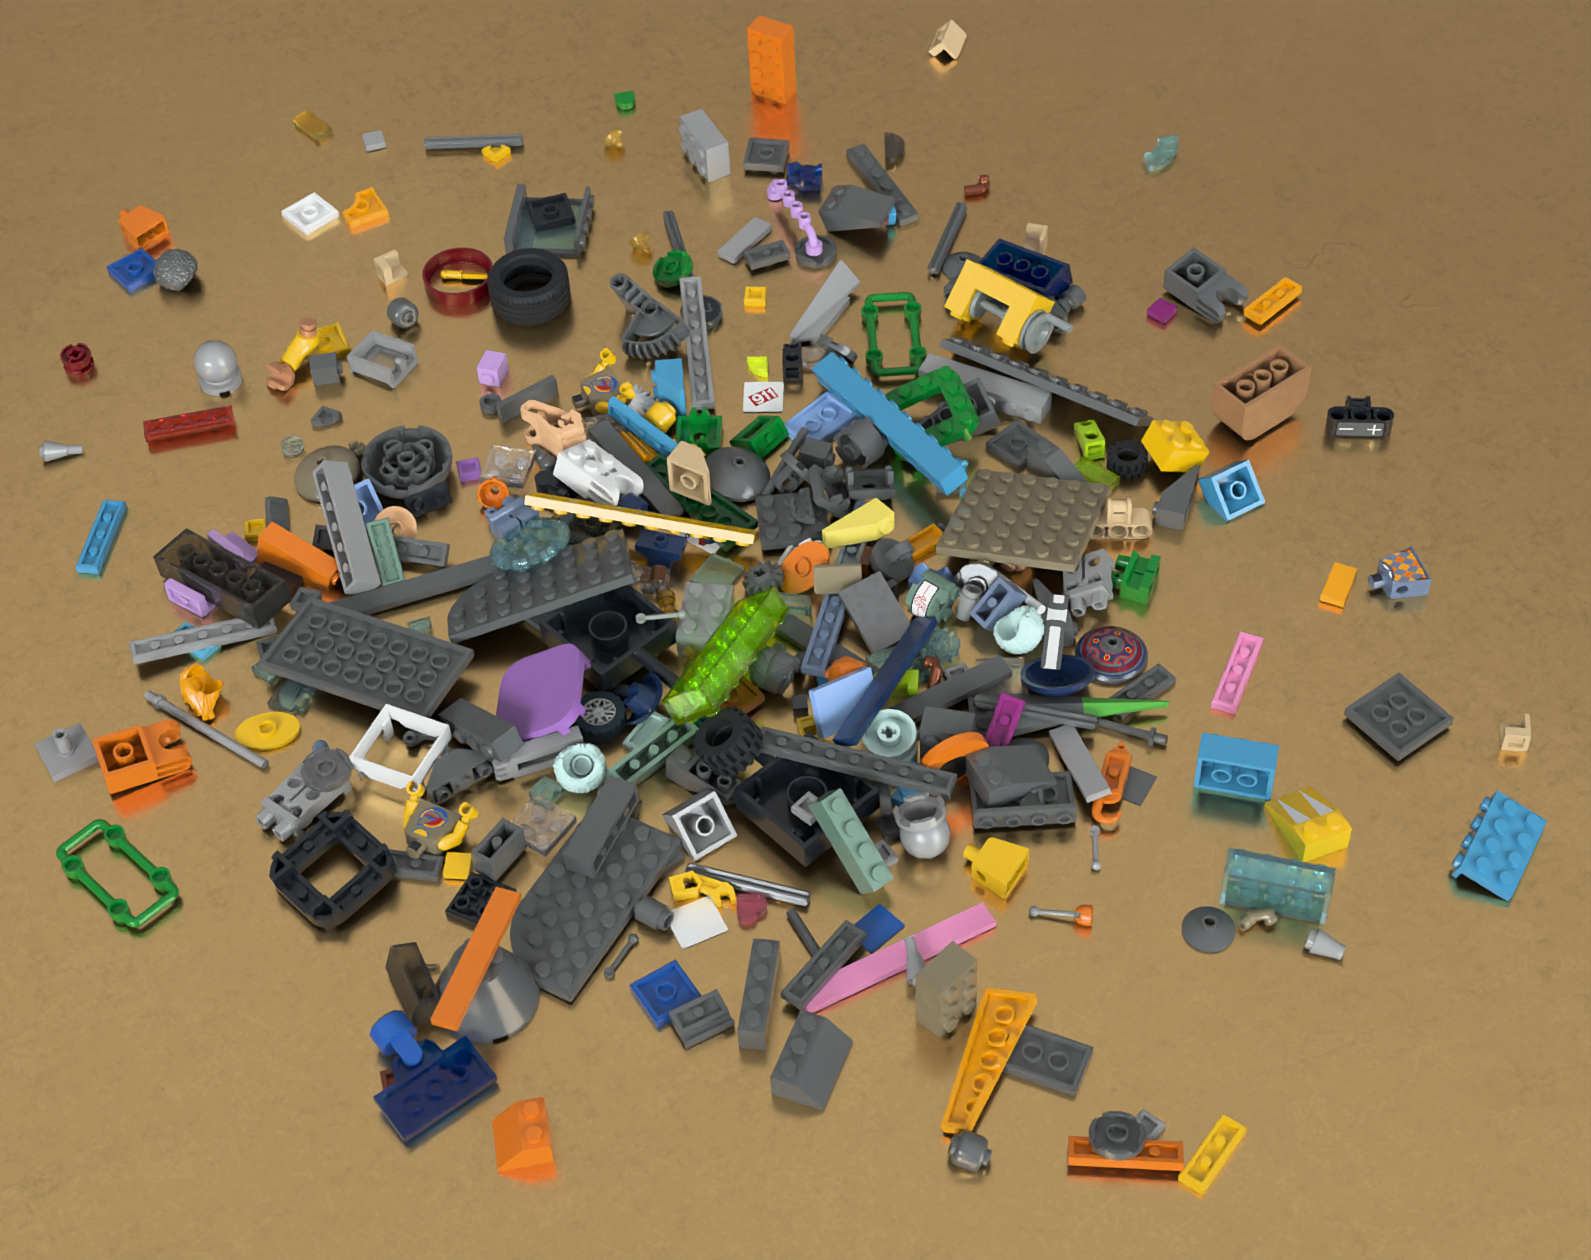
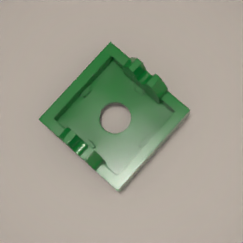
[675,407,723,454]

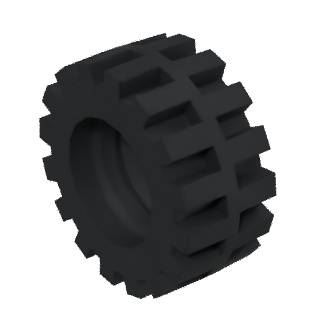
[1106,439,1148,481]

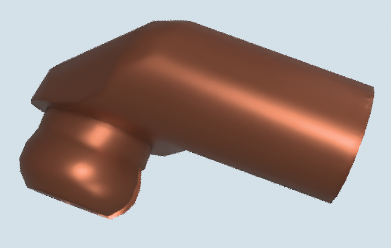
[964,175,990,196]
[923,655,943,689]

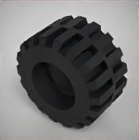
[693,706,763,777]

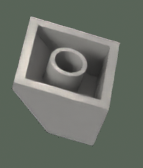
[662,790,737,861]

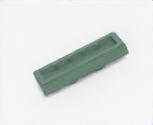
[365,517,405,587]

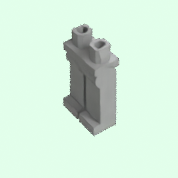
[255,762,352,841]

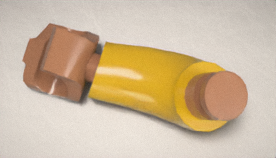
[265,317,320,391]

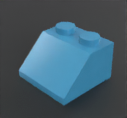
[651,358,687,418]
[1198,460,1265,521]

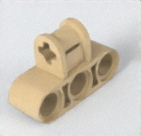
[1090,497,1152,539]

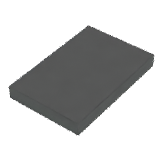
[1002,1024,1094,1097]

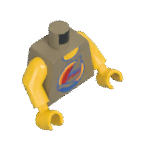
[571,348,635,416]
[403,781,478,859]

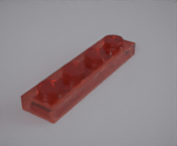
[143,405,235,443]

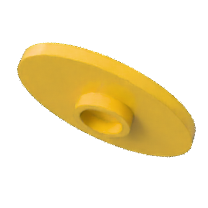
[235,712,301,751]

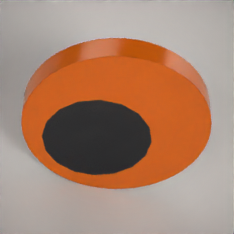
[919,732,989,782]

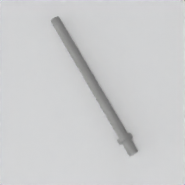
[144,690,269,769]

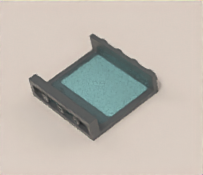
[504,184,595,257]

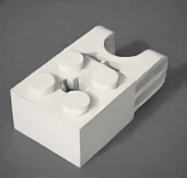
[553,439,643,506]

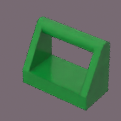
[729,415,789,458]

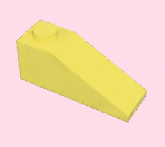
[822,498,895,549]

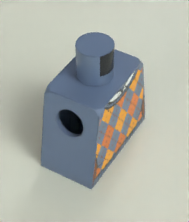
[1368,547,1432,599]

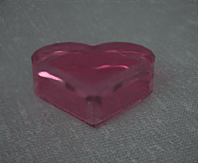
[737,894,767,924]

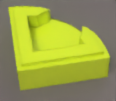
[747,356,769,377]

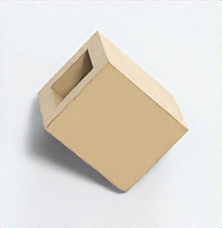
[1022,223,1048,259]
[374,249,408,286]
[1499,713,1531,752]

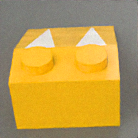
[1264,786,1352,864]

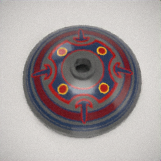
[1075,626,1148,685]

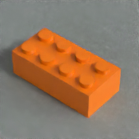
[747,15,797,104]

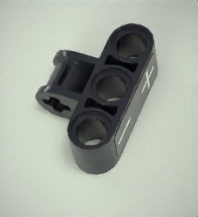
[1325,395,1394,438]

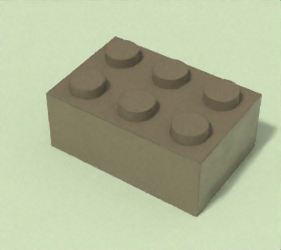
[915,941,978,1038]

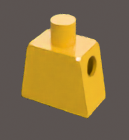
[963,837,1029,899]

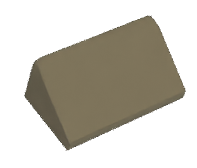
[813,563,862,594]

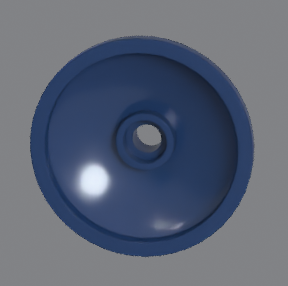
[1020,655,1095,697]

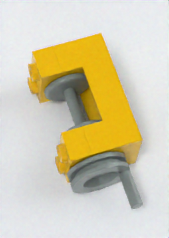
[944,259,1073,354]

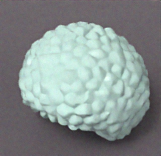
[993,605,1045,655]
[553,743,607,793]

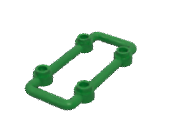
[861,292,927,377]
[56,819,179,928]

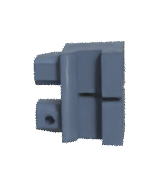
[485,495,541,547]

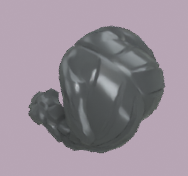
[749,642,805,694]

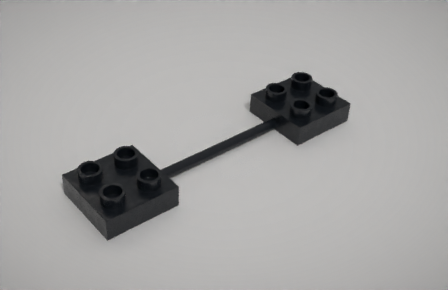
[539,584,880,867]

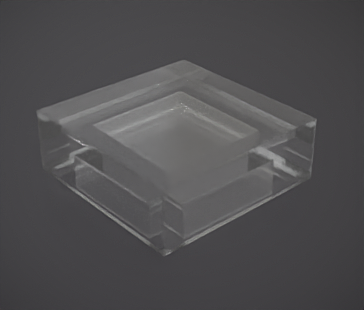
[801,346,824,368]

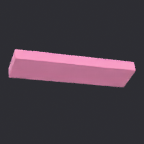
[1211,631,1264,715]

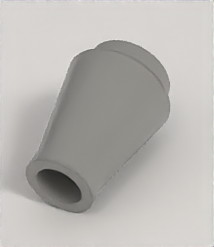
[956,584,983,621]
[1303,928,1346,960]

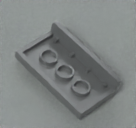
[969,771,1077,829]

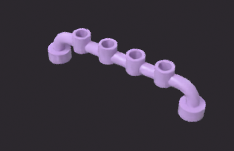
[767,179,823,256]

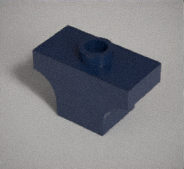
[635,529,687,571]

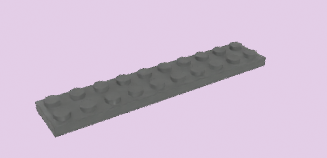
[940,336,1153,426]

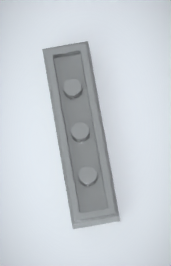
[1049,725,1111,803]

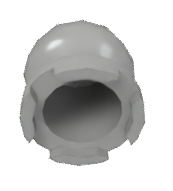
[194,340,242,396]
[894,792,950,859]

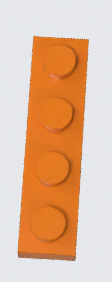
[1068,1136,1184,1171]

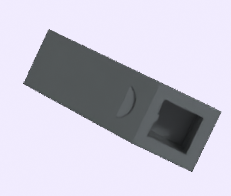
[666,744,742,800]

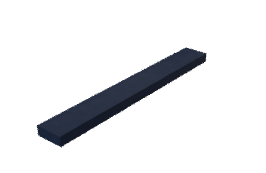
[832,616,938,746]

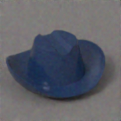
[624,673,663,725]

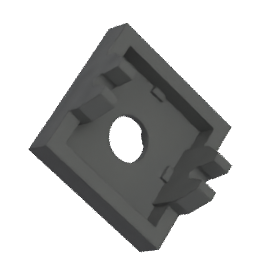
[808,464,852,519]
[843,465,895,501]

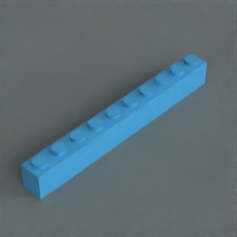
[811,352,968,496]

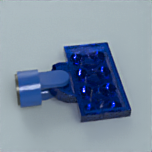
[370,1010,497,1143]

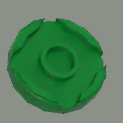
[652,250,694,287]

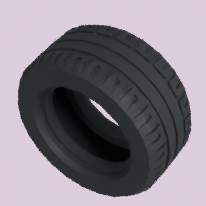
[487,248,571,326]

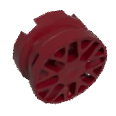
[60,343,94,375]

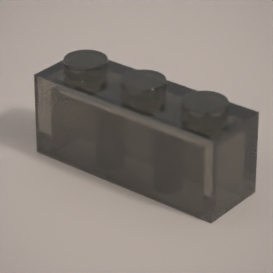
[385,942,441,1026]

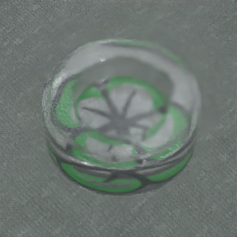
[281,435,304,457]

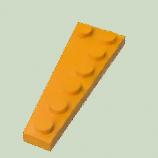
[941,987,1038,1134]

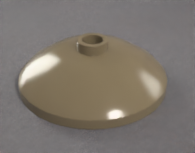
[294,445,361,502]

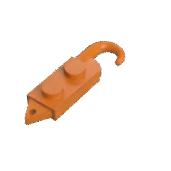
[1092,741,1132,824]

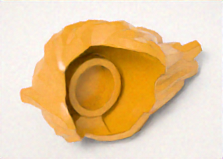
[180,663,223,721]

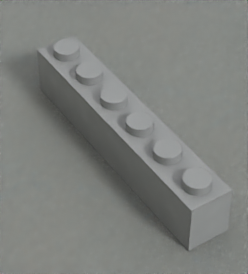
[918,353,1052,424]
[312,460,381,594]

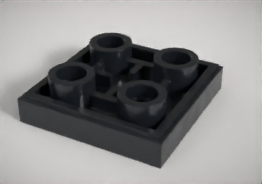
[445,872,517,928]

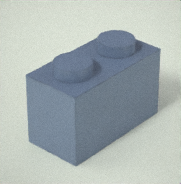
[969,576,1027,632]

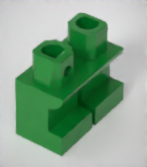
[1111,550,1161,604]

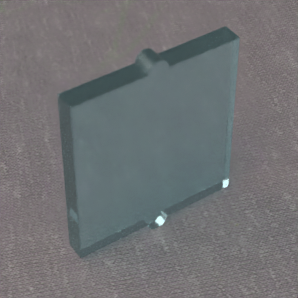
[690,553,745,585]

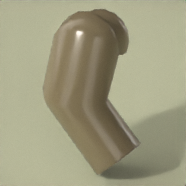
[1237,907,1278,931]

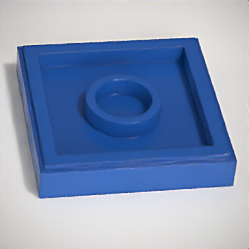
[106,248,156,292]
[629,959,702,1028]

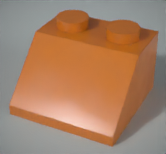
[492,1097,554,1172]

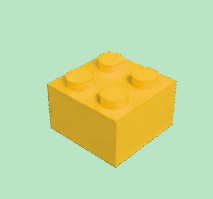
[1141,420,1210,472]

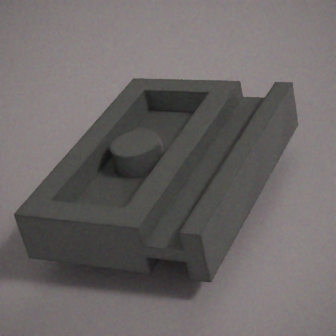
[668,989,735,1049]

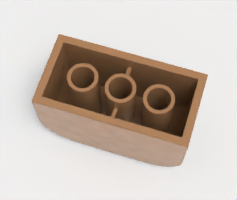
[1210,343,1312,440]

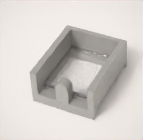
[347,330,419,389]

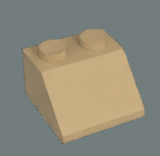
[667,441,711,506]

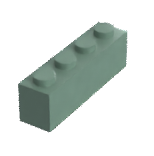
[605,711,699,786]
[808,788,894,894]

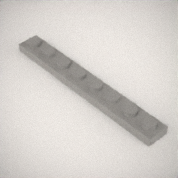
[679,276,715,410]

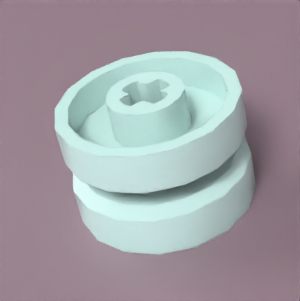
[862,709,918,762]

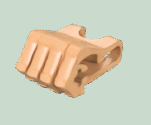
[520,400,586,459]

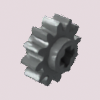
[742,560,785,599]

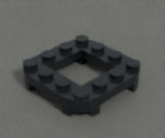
[269,810,397,930]

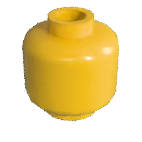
[643,401,676,434]

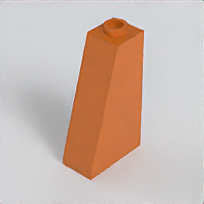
[257,521,341,592]

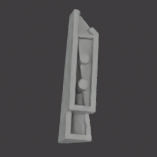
[790,260,860,345]

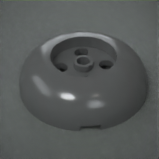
[361,425,452,500]

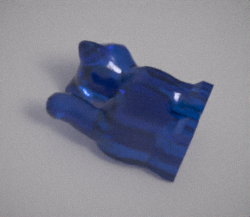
[785,162,823,191]

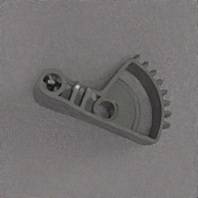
[610,273,690,360]

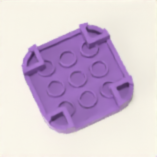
[496,644,591,742]

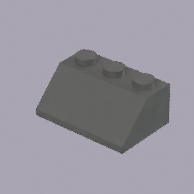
[770,1010,853,1111]

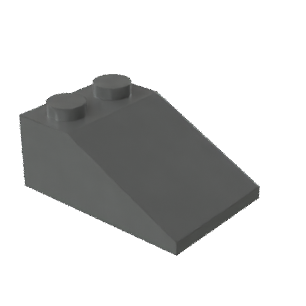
[818,185,896,232]
[966,745,1057,808]

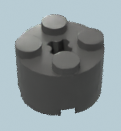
[833,417,888,469]

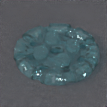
[490,517,571,571]

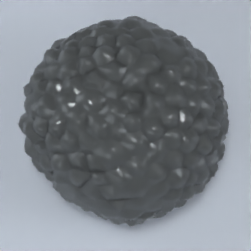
[153,249,198,291]

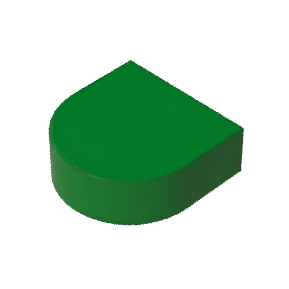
[614,90,636,110]

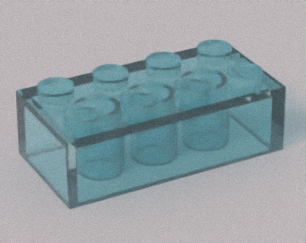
[1219,848,1336,924]

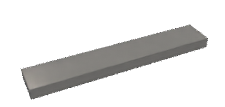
[129,611,277,665]

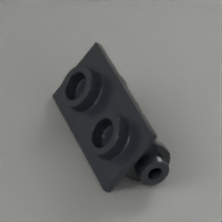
[402,481,453,517]

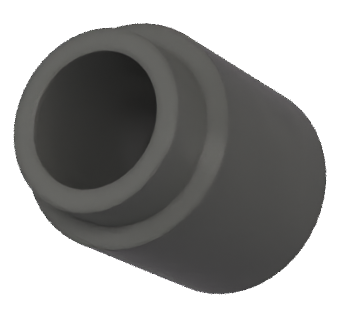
[634,896,674,931]

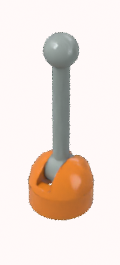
[1029,904,1093,926]

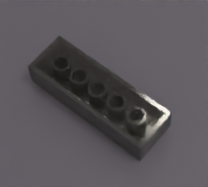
[153,528,292,629]

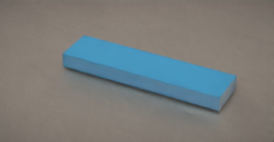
[607,396,678,457]
[75,500,127,574]

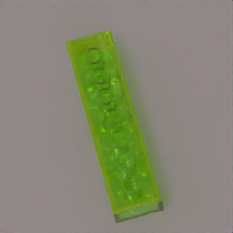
[661,587,790,726]

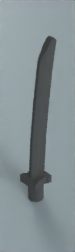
[1096,717,1168,747]

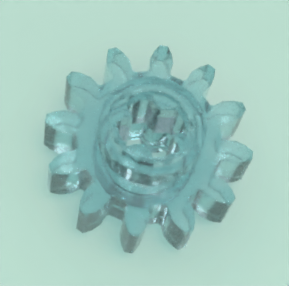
[919,625,960,666]

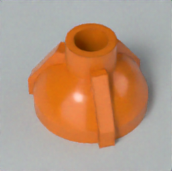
[476,476,510,509]

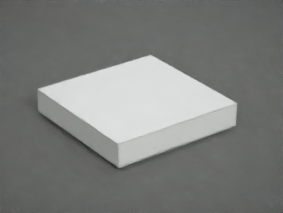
[281,192,339,235]

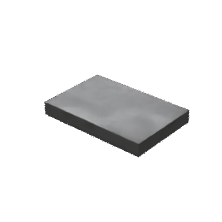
[837,571,911,656]

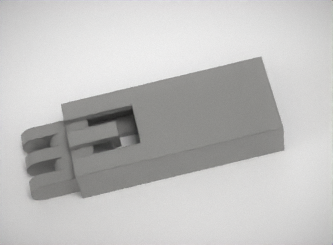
[492,725,583,781]

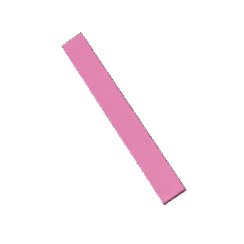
[805,902,996,1013]

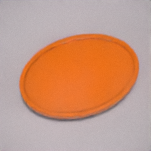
[780,541,830,594]

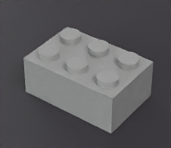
[679,109,731,182]
[676,582,735,658]

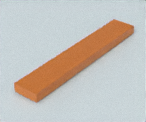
[430,887,522,1031]

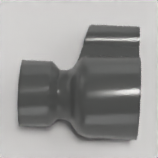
[1054,284,1086,313]

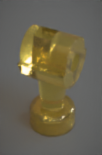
[656,590,679,629]

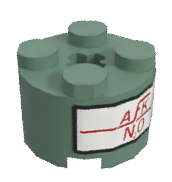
[905,570,960,623]

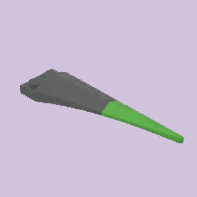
[967,693,1170,737]

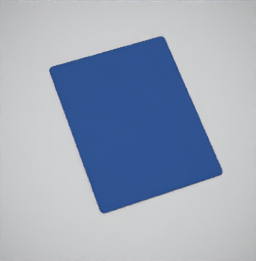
[854,904,905,953]

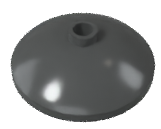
[705,447,770,502]

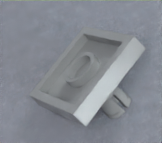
[34,723,98,783]

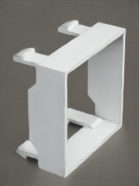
[350,704,452,799]

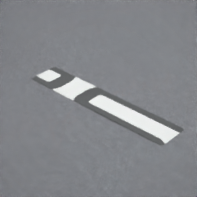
[1041,594,1069,670]

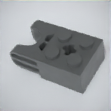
[1163,248,1248,323]

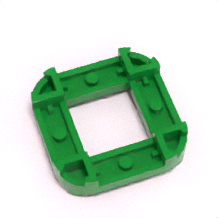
[885,366,980,461]

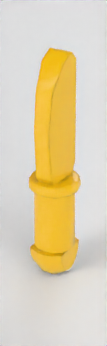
[440,270,487,280]

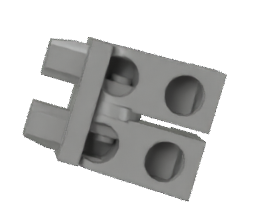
[1063,548,1114,617]

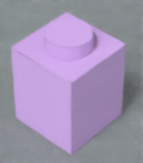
[477,350,509,387]

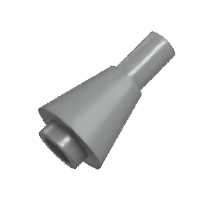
[39,440,83,462]
[904,937,926,987]

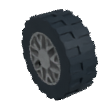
[573,691,627,745]

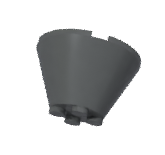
[432,938,540,1044]

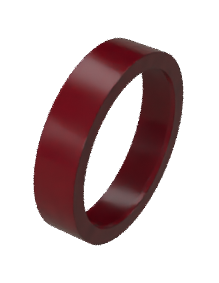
[422,247,493,307]

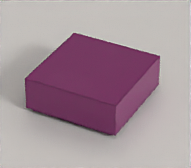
[1147,298,1178,324]

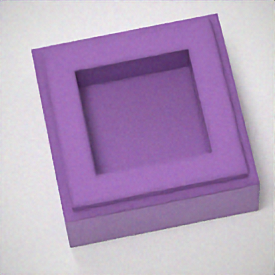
[456,457,483,483]

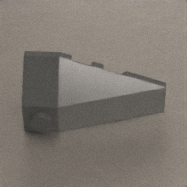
[918,377,1002,442]

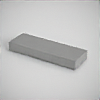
[717,217,772,264]

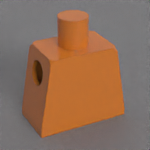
[118,206,169,250]

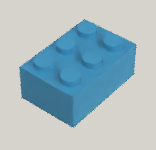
[1194,733,1279,800]

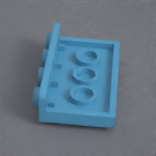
[1451,790,1547,901]

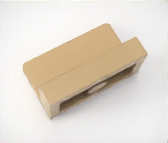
[928,19,967,59]

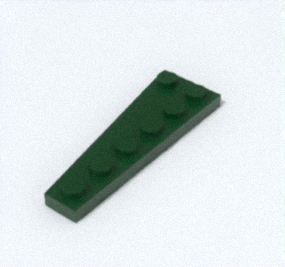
[646,453,758,552]

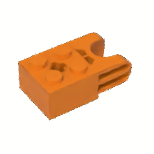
[92,719,192,794]

